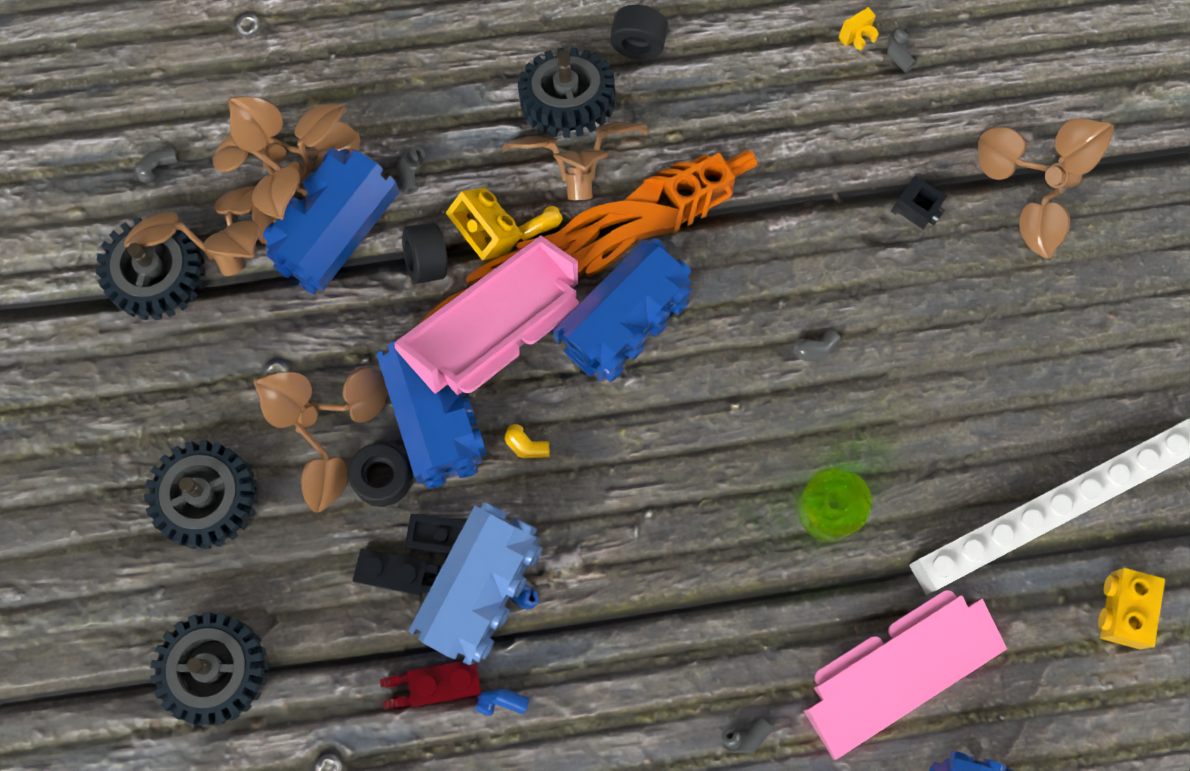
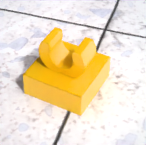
[838,7,878,51]

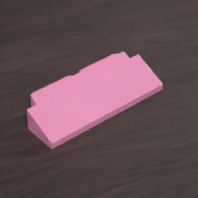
[394,235,579,395]
[803,590,1007,760]

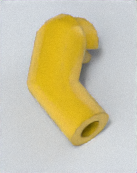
[518,206,562,241]
[505,424,550,458]

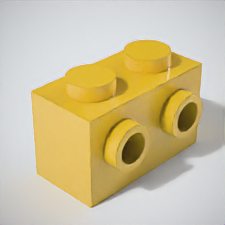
[446,187,523,261]
[1098,568,1165,650]

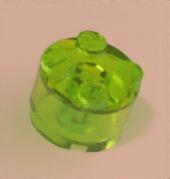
[797,468,872,542]

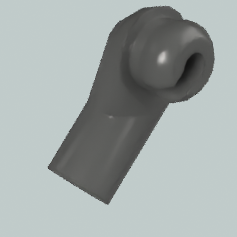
[792,330,841,362]

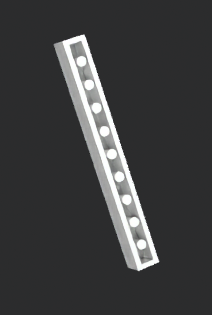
[909,418,1190,595]

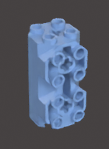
[409,502,543,665]

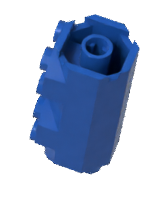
[263,148,399,295]
[553,238,692,383]
[376,340,487,489]

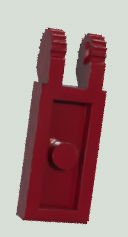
[380,661,481,709]

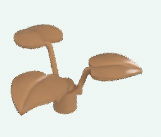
[228,96,360,244]
[213,104,347,220]
[978,118,1114,258]
[502,122,648,200]
[124,186,260,276]
[253,367,388,513]

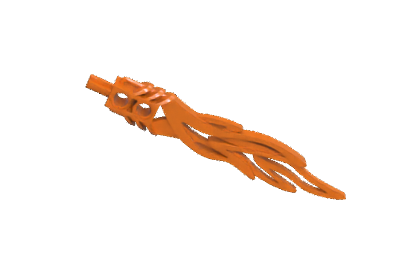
[419,149,758,324]

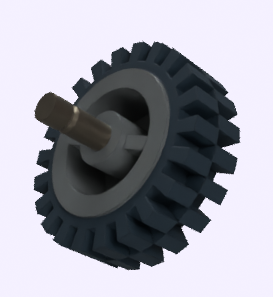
[518,47,616,138]
[96,216,206,320]
[144,440,258,550]
[150,612,268,726]

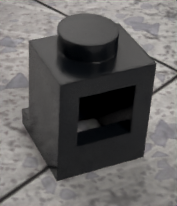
[891,175,947,230]

